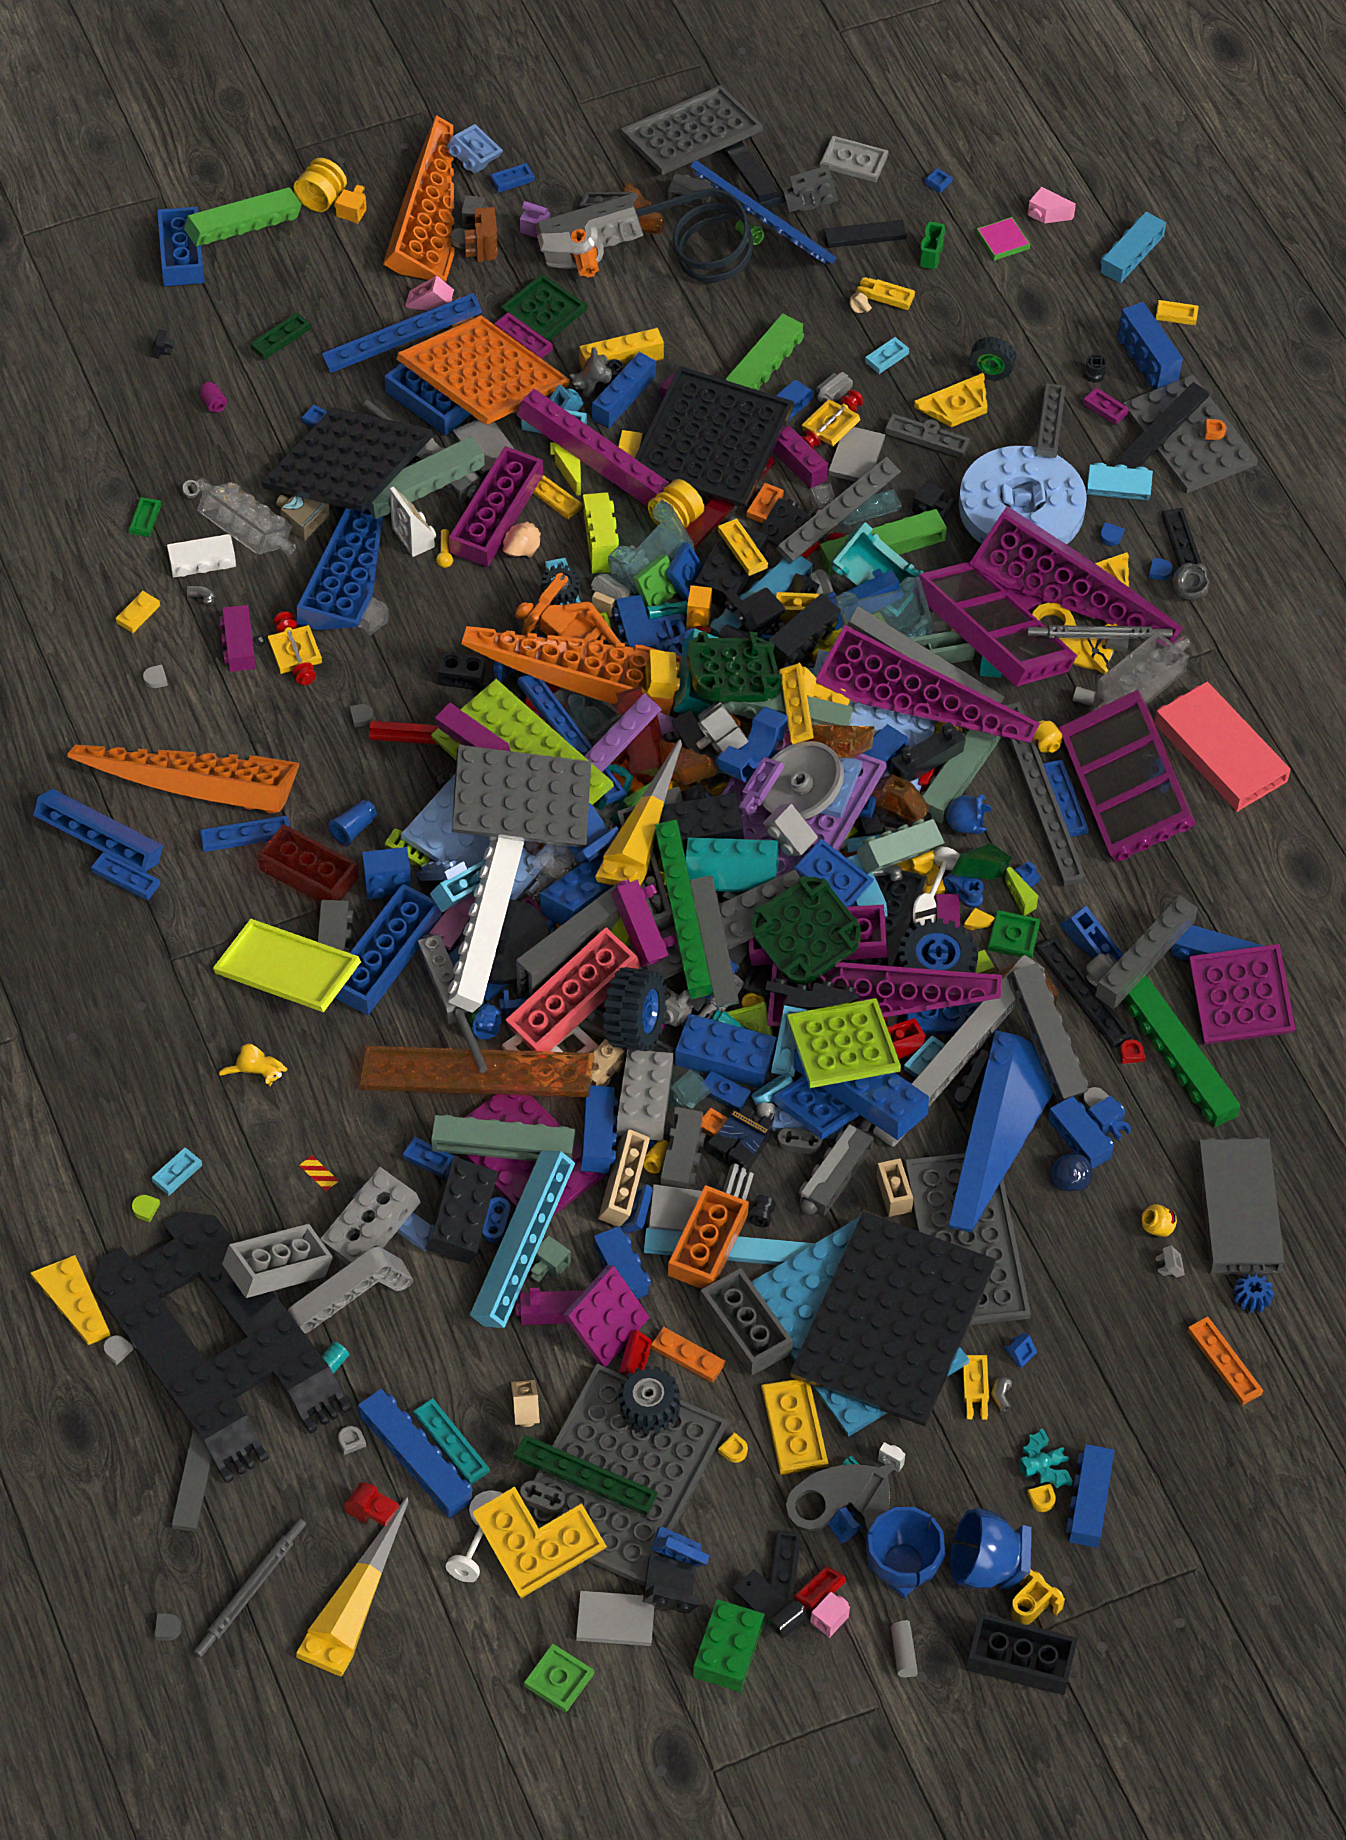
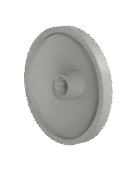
[762,741,844,820]

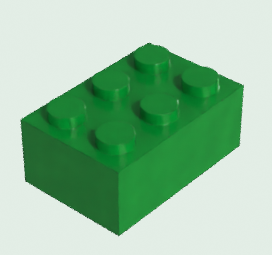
[693,1599,764,1692]

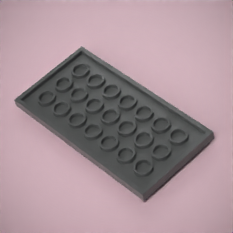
[905,1153,1031,1325]

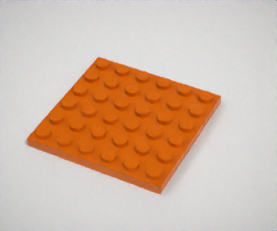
[397,315,570,425]

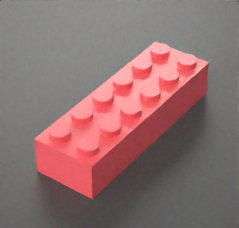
[506,927,641,1059]

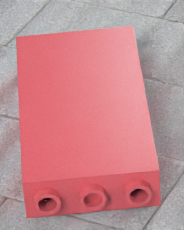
[1154,681,1291,812]

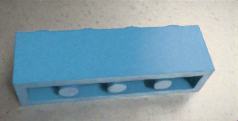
[1100,212,1166,284]

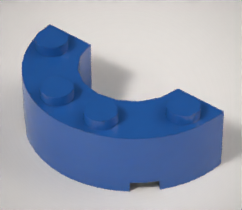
[716,706,788,783]

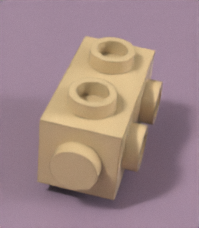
[577,1039,625,1087]

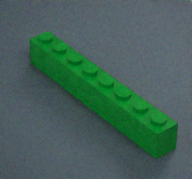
[655,820,714,999]
[1123,975,1240,1128]

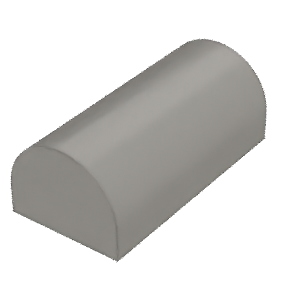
[891,1620,918,1677]

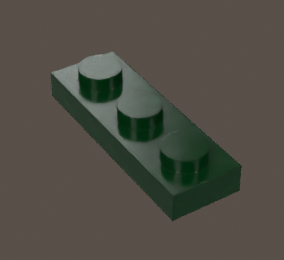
[250,312,311,360]

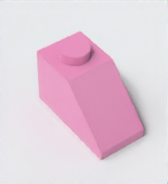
[1028,187,1076,223]
[405,276,454,311]

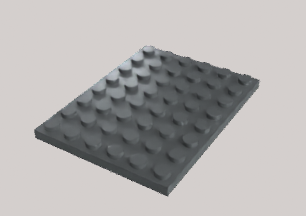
[526,1364,728,1586]

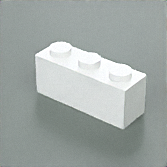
[167,534,236,577]

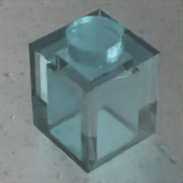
[671,1069,712,1109]

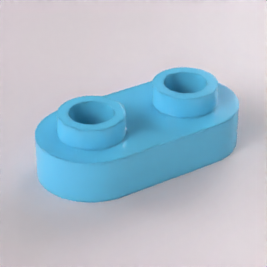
[751,1073,794,1105]

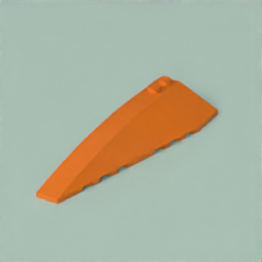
[383,115,454,282]
[461,626,681,716]
[68,745,299,813]

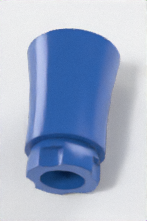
[328,800,378,846]

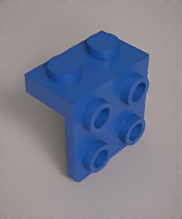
[568,803,619,863]

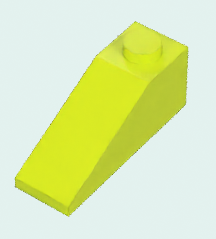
[550,442,581,495]

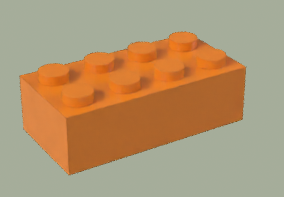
[668,1185,749,1289]

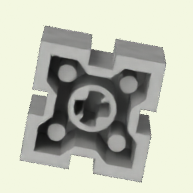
[696,702,749,754]

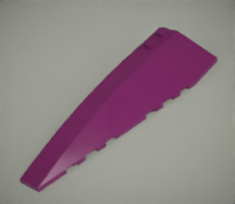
[970,506,1183,646]
[816,625,1040,743]
[767,962,1002,1027]

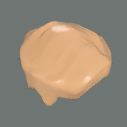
[503,521,541,558]

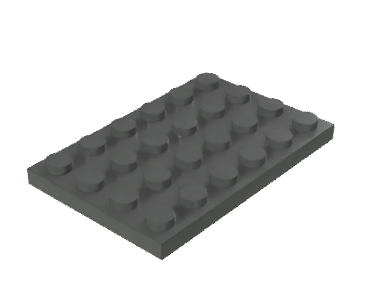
[621,85,763,175]
[1123,375,1258,494]
[451,745,591,848]

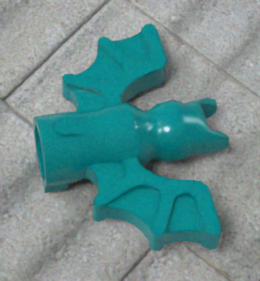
[1019,1429,1073,1488]

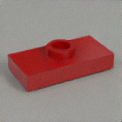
[619,1329,652,1376]
[794,1566,846,1612]

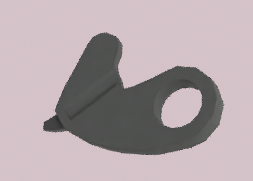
[786,1463,897,1532]

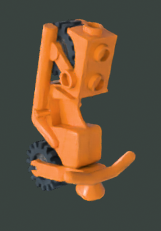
[515,564,631,647]

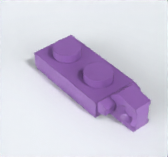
[739,757,785,816]

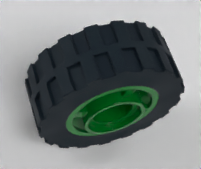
[969,337,1017,381]

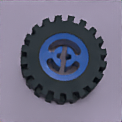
[897,918,978,973]

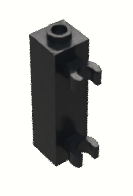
[662,710,729,790]
[888,722,966,787]

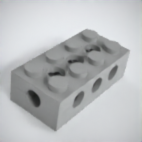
[320,1167,421,1265]

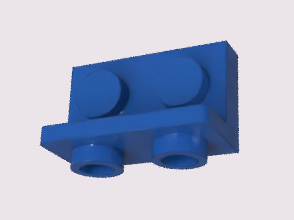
[651,1526,710,1567]

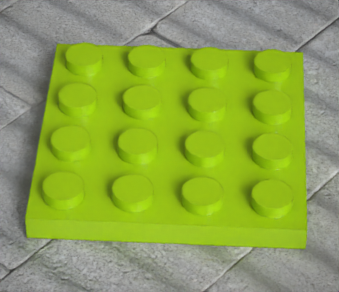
[787,998,901,1088]

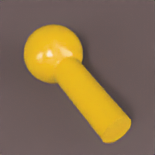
[436,529,453,568]

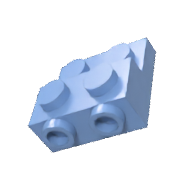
[447,124,503,174]

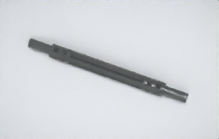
[1026,625,1173,639]
[193,1518,306,1658]

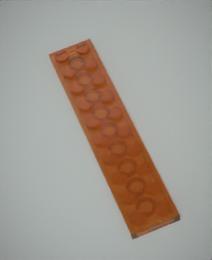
[360,1046,595,1097]

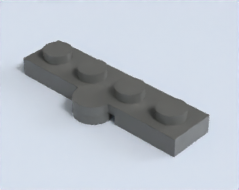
[885,414,970,458]

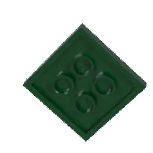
[501,274,587,341]

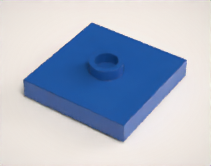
[666,542,703,603]

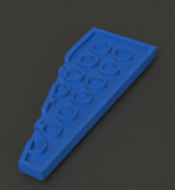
[691,160,837,264]

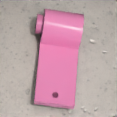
[429,896,476,950]

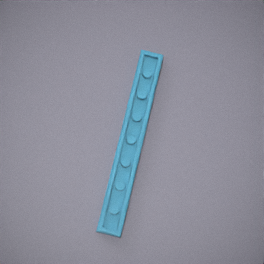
[644,1228,815,1265]

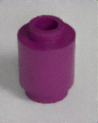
[199,382,227,412]

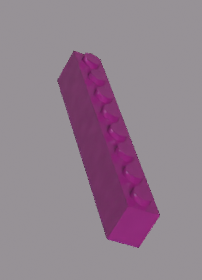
[517,389,669,507]

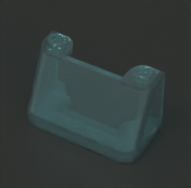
[608,499,695,597]
[836,577,933,638]

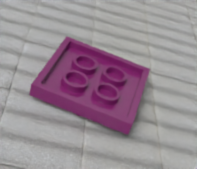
[563,1265,650,1367]

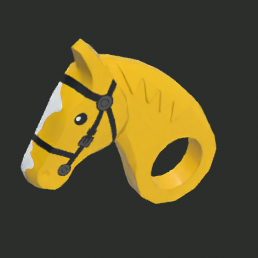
[1032,602,1118,675]

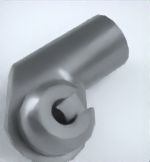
[187,586,215,605]
[873,865,903,881]
[991,1376,1012,1412]

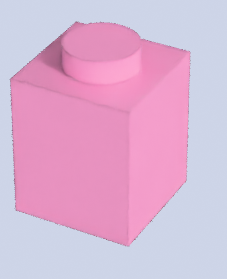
[810,1592,850,1638]

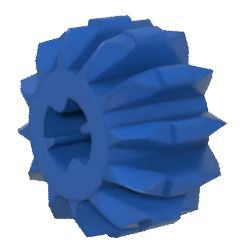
[1233,1272,1274,1314]

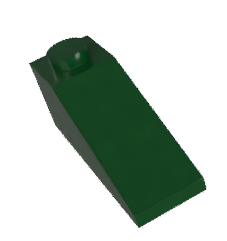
[951,843,1012,880]

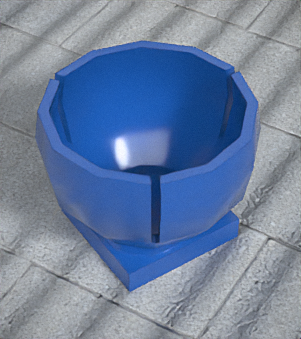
[865,1507,945,1599]
[950,1508,1031,1591]

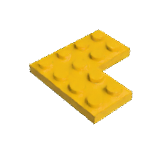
[472,1487,607,1598]

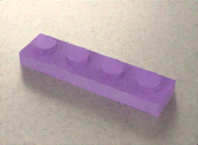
[584,693,662,772]

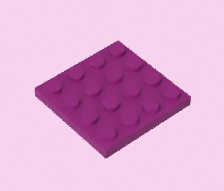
[1189,944,1296,1045]

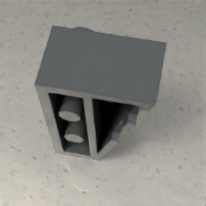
[661,1107,706,1189]

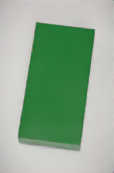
[129,497,161,537]

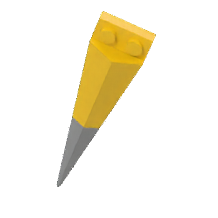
[596,740,682,886]
[296,1497,408,1677]

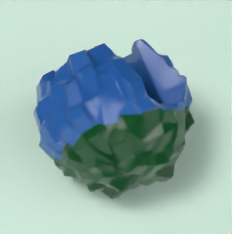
[467,1003,502,1040]

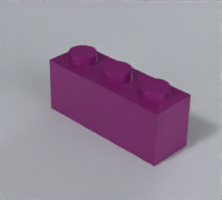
[773,426,828,489]
[219,605,256,672]

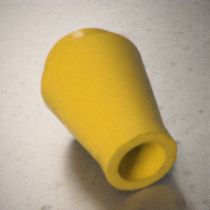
[643,1139,669,1174]

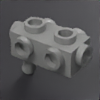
[664,987,693,1027]

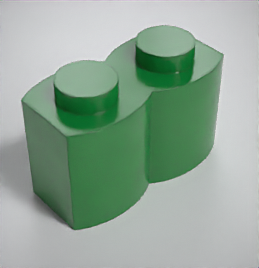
[919,221,945,269]

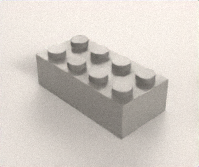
[617,1049,673,1141]
[222,1224,333,1298]

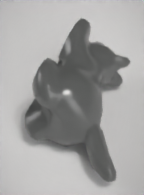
[570,347,612,397]

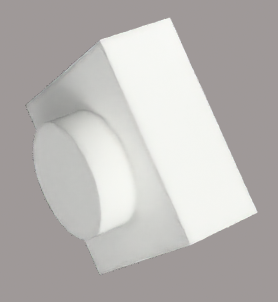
[878,1442,905,1472]

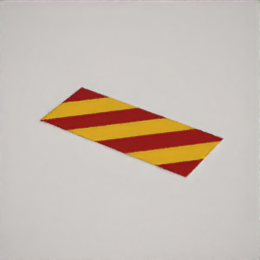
[299,1155,339,1191]

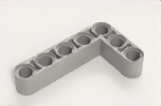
[288,1247,413,1333]

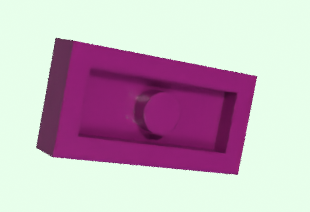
[1083,387,1129,425]

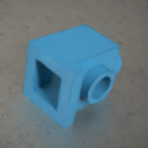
[549,385,584,412]

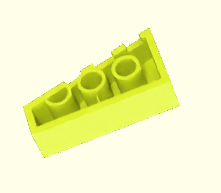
[583,493,621,574]

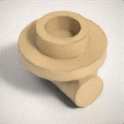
[849,292,872,313]

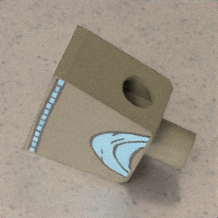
[276,495,329,541]

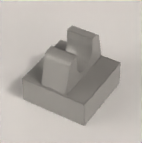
[1156,1245,1185,1278]

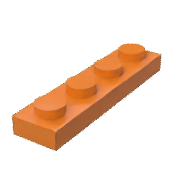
[1187,1317,1263,1406]

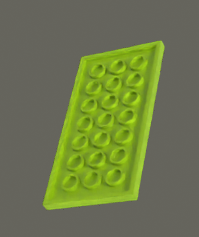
[431,679,614,805]

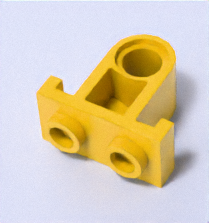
[1010,1569,1065,1625]

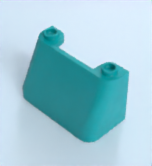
[831,522,924,617]

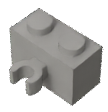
[763,804,818,856]

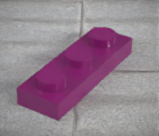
[494,312,553,359]

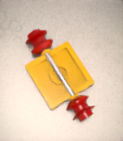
[801,390,863,449]
[268,611,322,685]

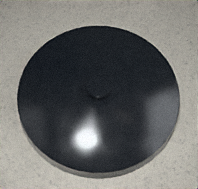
[460,900,550,985]

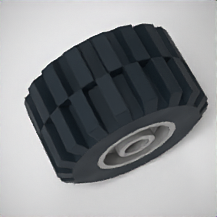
[618,1366,681,1434]

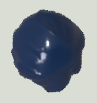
[1049,1153,1093,1191]

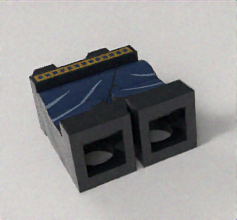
[708,1105,773,1172]

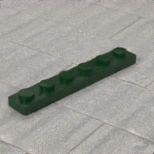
[514,1435,658,1516]

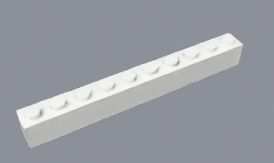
[448,837,524,1013]

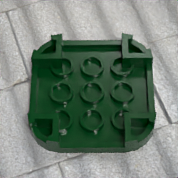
[686,631,782,702]
[751,875,861,984]

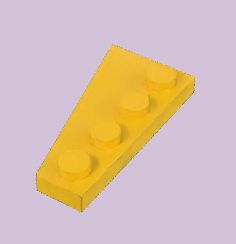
[31,1255,110,1345]

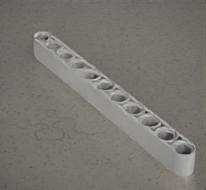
[873,955,1044,1147]

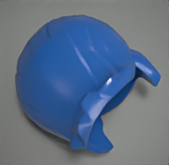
[946,794,991,834]

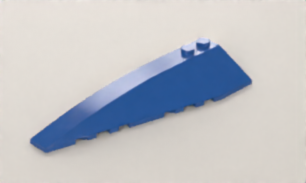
[297,508,383,630]
[949,1030,1053,1233]

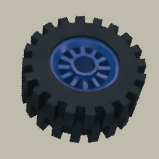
[603,967,667,1051]

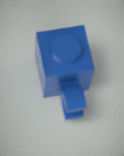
[1088,1095,1131,1141]

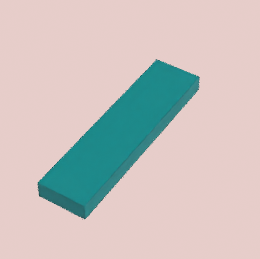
[413,1398,490,1485]

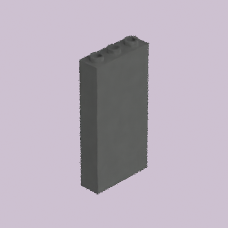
[516,885,620,999]
[1197,1137,1284,1274]

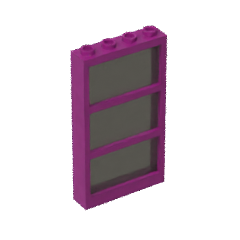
[911,561,1077,687]
[1059,690,1196,862]

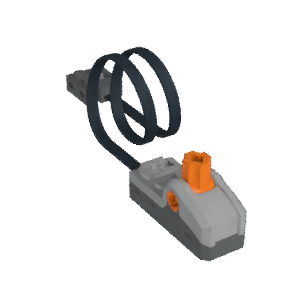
[535,165,838,283]

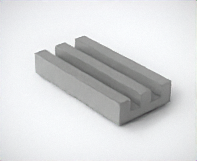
[723,1163,754,1200]

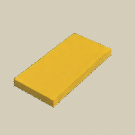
[761,1379,828,1475]

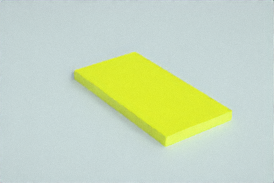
[213,919,361,1012]

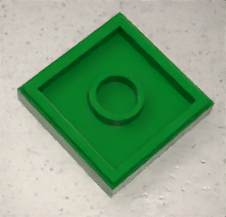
[987,910,1041,959]

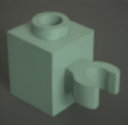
[530,1236,571,1283]

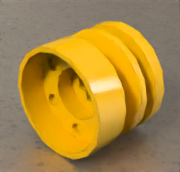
[293,158,347,212]
[648,479,704,536]

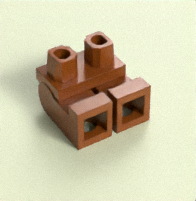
[464,207,497,263]

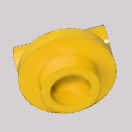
[910,851,934,873]

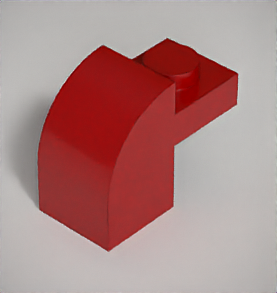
[344,1482,399,1527]

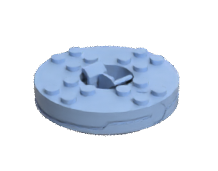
[959,446,1087,544]

